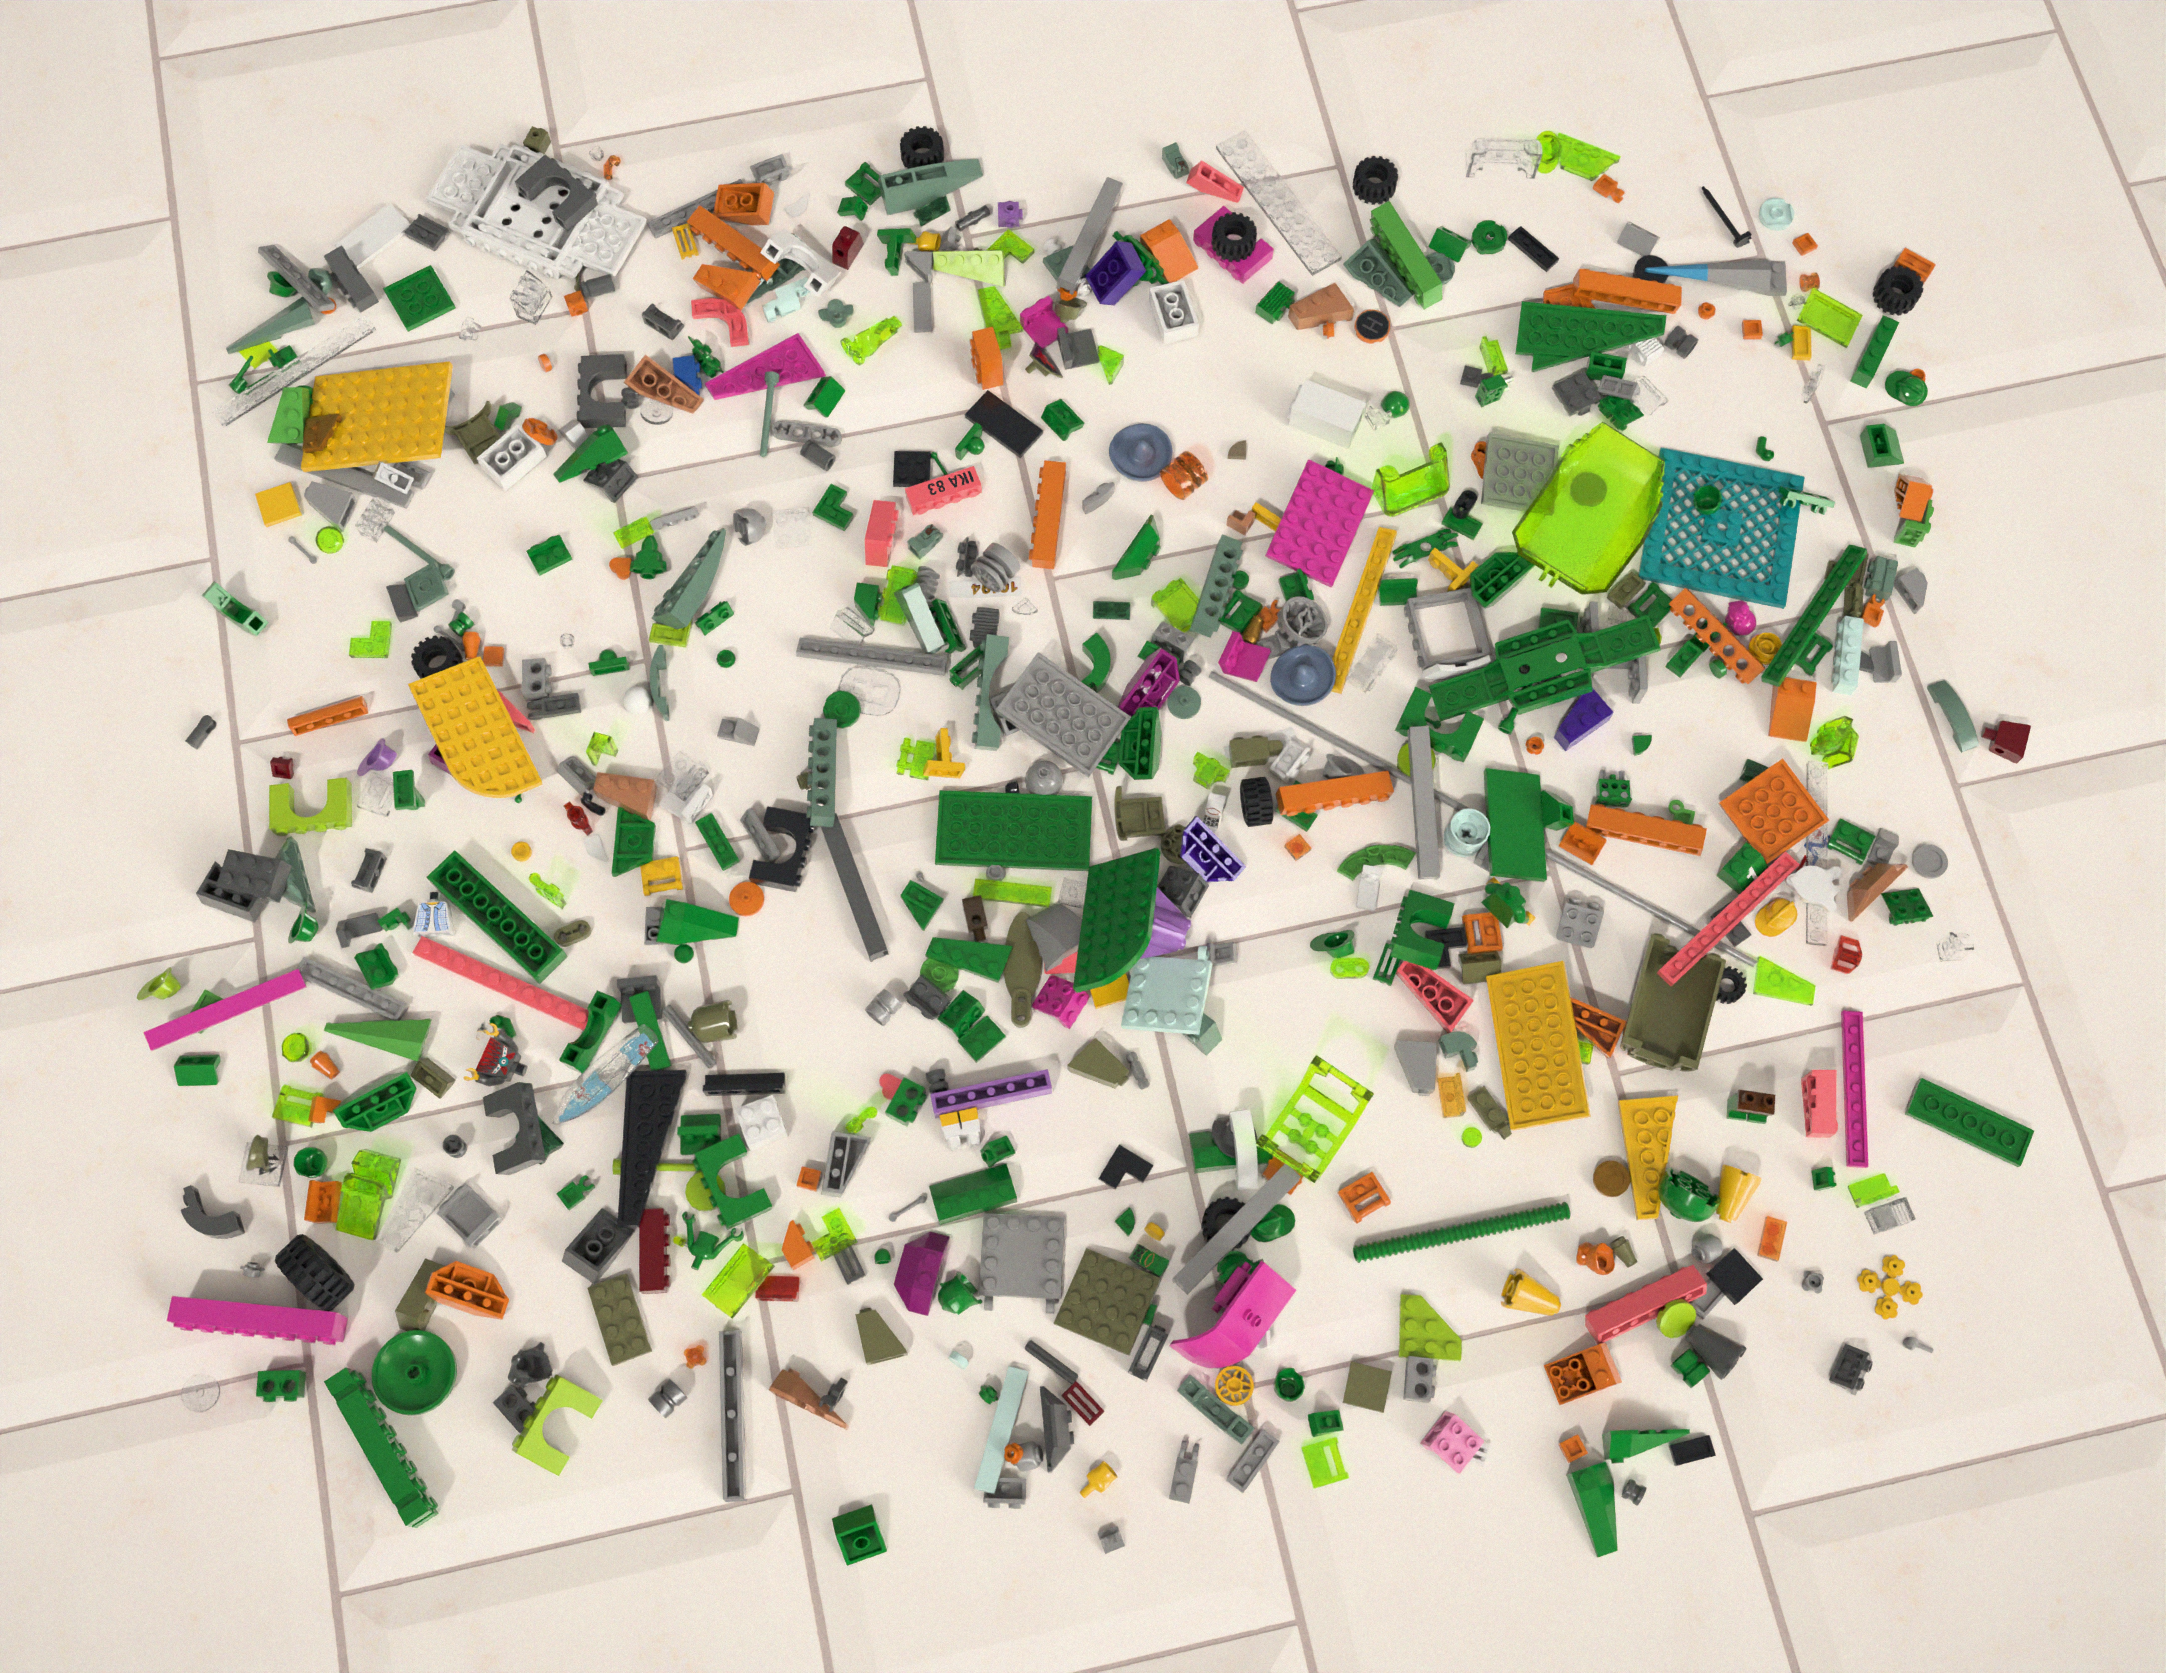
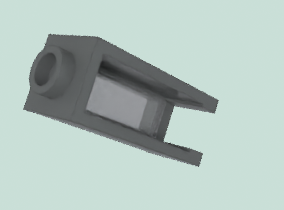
[1128,1325,1168,1382]

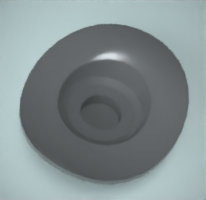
[1212,1116,1258,1158]

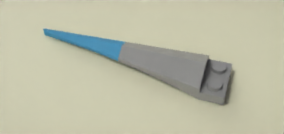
[1645,260,1787,296]

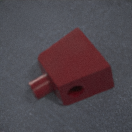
[832,226,864,270]
[1981,721,2031,764]

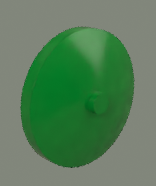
[371,1330,457,1416]

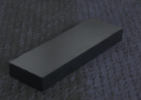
[1508,226,1559,272]

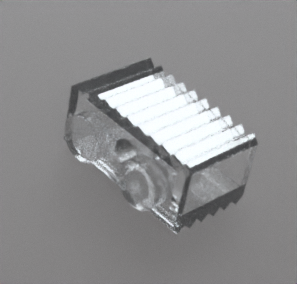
[1864,1195,1916,1235]

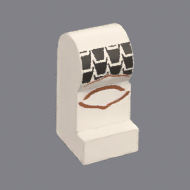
[1203,792,1226,832]

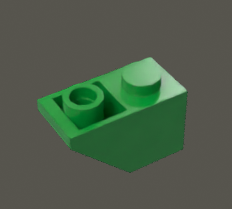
[854,582,883,626]
[1541,790,1574,831]

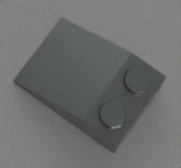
[562,1208,635,1284]

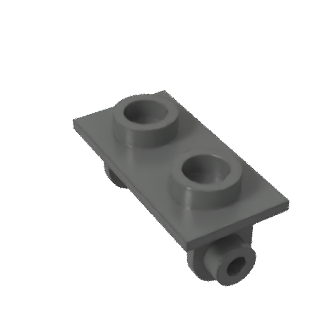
[956,537,977,577]

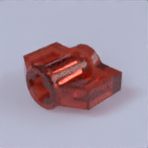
[564,801,593,836]
[1830,935,1862,974]

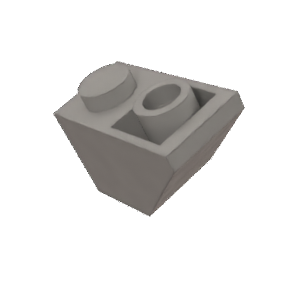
[644,907,665,945]

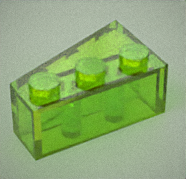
[878,565,917,626]

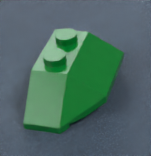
[1112,514,1161,580]
[1469,551,1536,609]
[1118,707,1162,780]
[333,1071,417,1132]

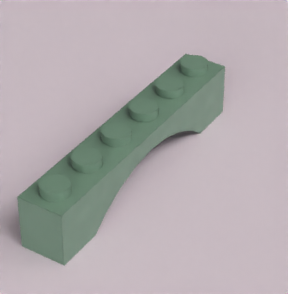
[972,634,1009,751]

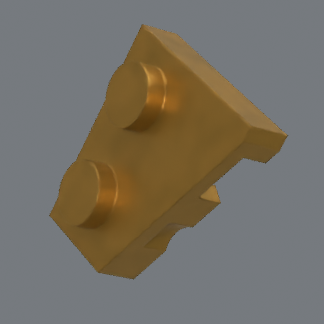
[302,414,342,453]

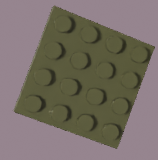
[1053,1248,1161,1356]

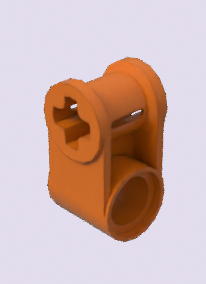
[1471,441,1486,479]

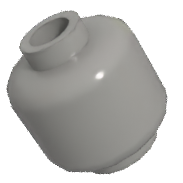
[1691,1233,1722,1264]
[1012,1441,1043,1472]

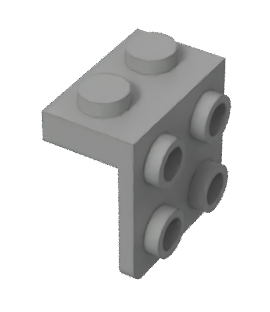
[750,154,792,186]
[1556,896,1604,948]

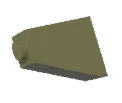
[1067,1038,1129,1089]
[855,1308,908,1366]

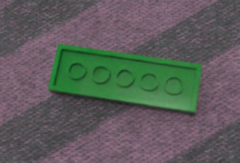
[1905,1078,2034,1167]

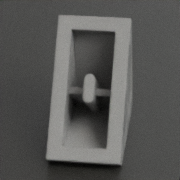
[904,251,933,284]
[558,420,589,450]

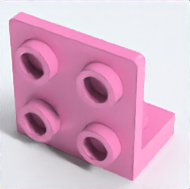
[1420,1411,1484,1474]

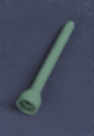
[760,371,779,457]
[384,525,455,581]

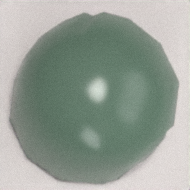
[308,268,333,295]

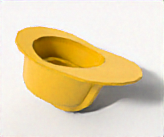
[1755,898,1798,937]

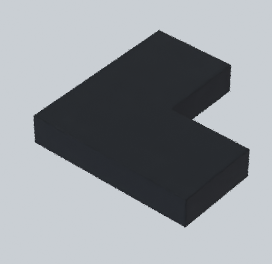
[1425,927,1467,970]
[1098,1144,1154,1190]

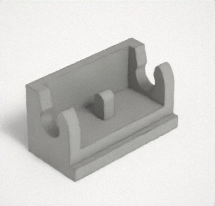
[1597,375,1640,403]

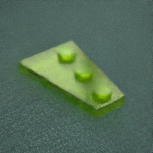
[977,286,1023,337]

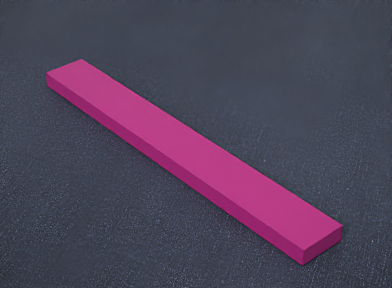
[143,969,307,1051]
[1841,1010,1869,1168]

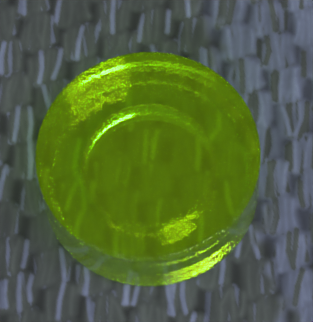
[1461,1127,1482,1148]

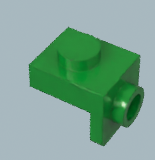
[837,196,868,221]

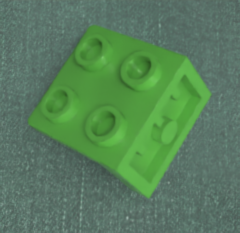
[1893,499,1934,548]

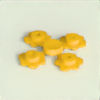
[1857,1255,1923,1320]

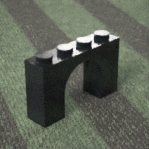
[749,806,816,892]

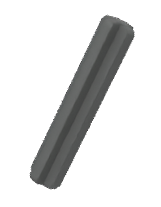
[1025,1340,1078,1384]

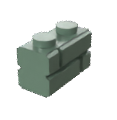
[1864,556,1899,601]

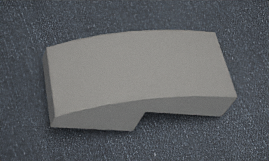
[1082,482,1115,514]

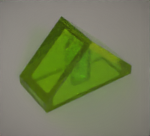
[1098,345,1124,385]

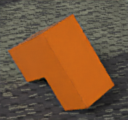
[308,1096,341,1124]

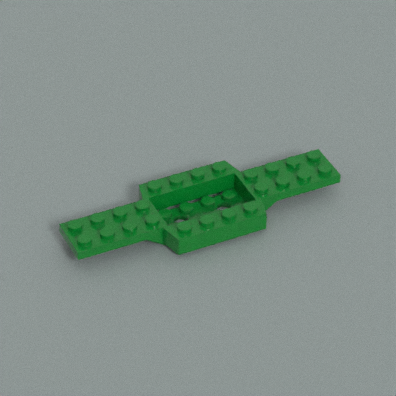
[1429,615,1661,722]

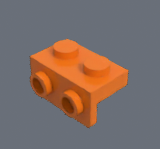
[1894,248,1936,284]
[1559,821,1607,865]
[304,1180,342,1224]

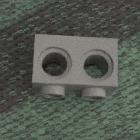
[522,658,552,702]
[1403,1356,1437,1403]

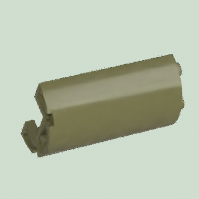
[1620,933,1726,1072]

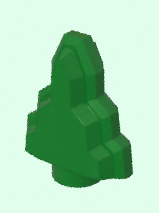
[629,535,667,580]

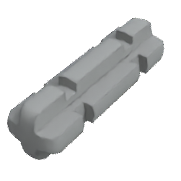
[1126,1051,1150,1090]

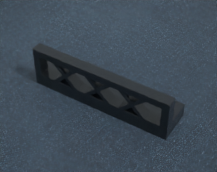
[702,1073,786,1096]

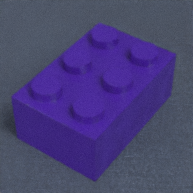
[1085,241,1146,306]

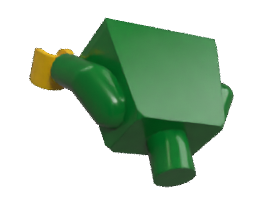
[1481,877,1536,928]

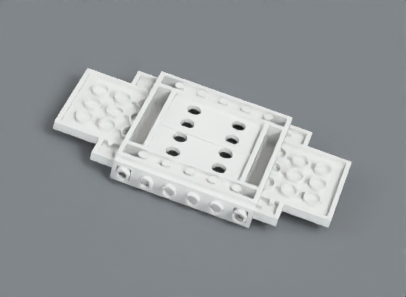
[426,143,647,280]

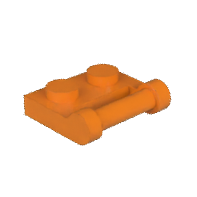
[1462,912,1503,954]
[1338,1172,1391,1224]

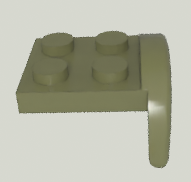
[444,401,501,465]
[1114,786,1166,841]

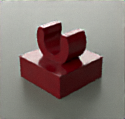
[270,757,294,779]

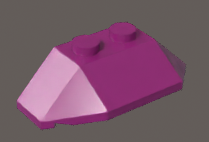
[1118,648,1180,717]
[894,1232,950,1316]

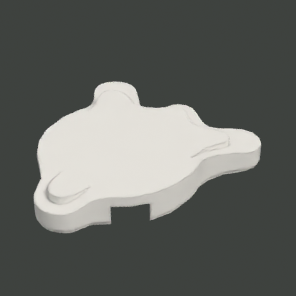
[1785,865,1842,913]

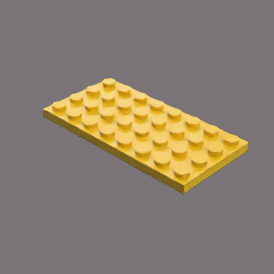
[1486,961,1591,1131]

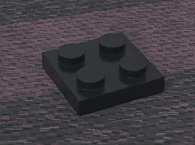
[893,451,931,487]

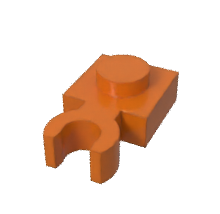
[1860,594,1885,628]
[1257,600,1280,633]

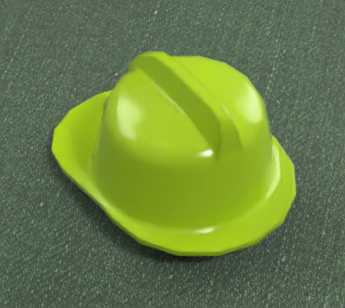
[137,967,181,1000]

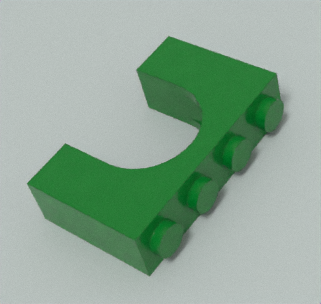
[1394,687,1484,763]
[1389,889,1455,970]
[692,1134,772,1230]

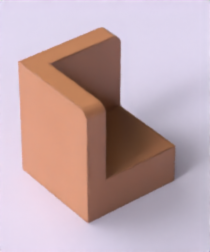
[1226,510,1256,535]

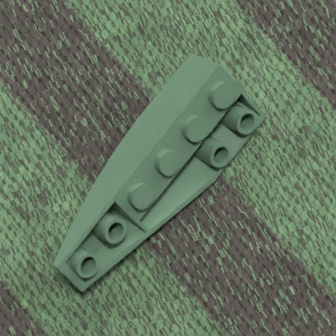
[878,159,983,216]
[652,528,726,629]

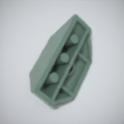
[275,836,316,913]

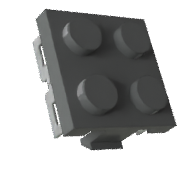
[1552,371,1602,417]

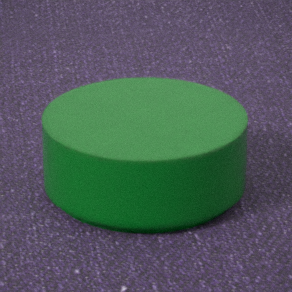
[1232,570,1249,590]
[1709,659,1727,679]

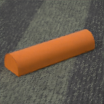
[287,696,369,736]

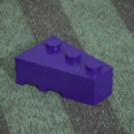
[1554,687,1614,752]

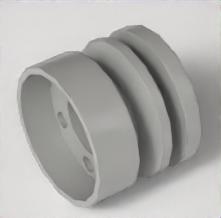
[971,542,1020,592]

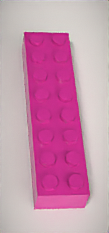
[167,1296,348,1345]

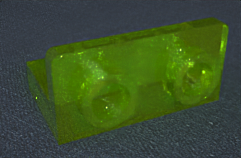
[613,515,654,549]

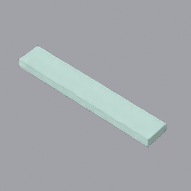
[974,1366,1029,1495]

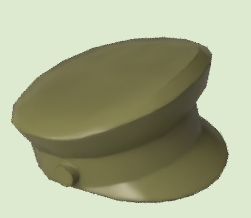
[245,1134,269,1173]

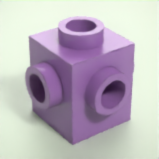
[998,201,1023,228]

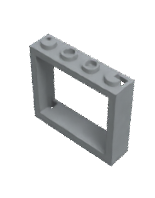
[1404,588,1491,673]

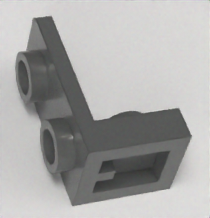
[336,913,382,948]

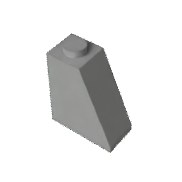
[304,481,357,532]
[1394,1040,1436,1096]

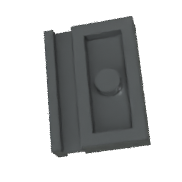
[404,214,450,251]

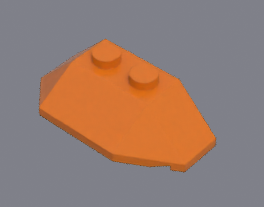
[425,1261,509,1320]

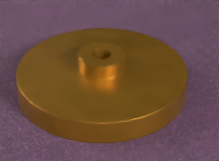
[1593,1161,1630,1197]

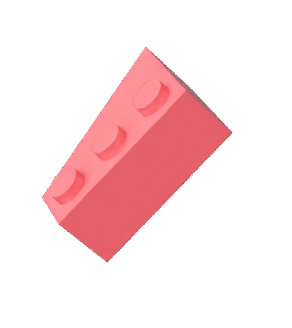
[865,500,899,567]
[1801,1070,1838,1138]

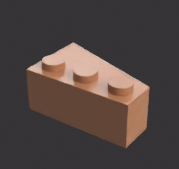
[1288,283,1354,330]
[593,772,657,821]

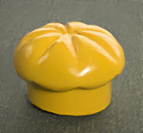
[1748,632,1782,665]

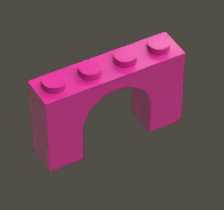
[1193,205,1274,284]

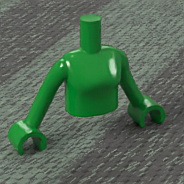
[682,1211,744,1271]

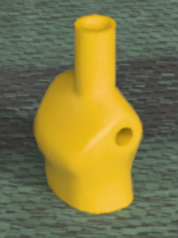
[907,231,941,252]
[1080,1461,1118,1498]

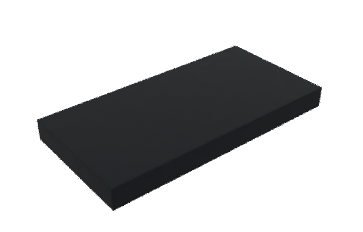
[965,390,1043,458]

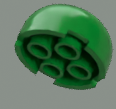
[1658,1168,1721,1222]

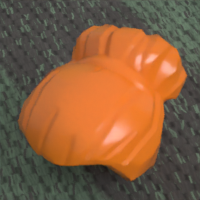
[1576,1242,1615,1275]

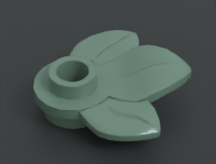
[818,299,854,328]

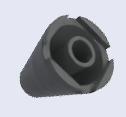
[1687,1324,1747,1380]

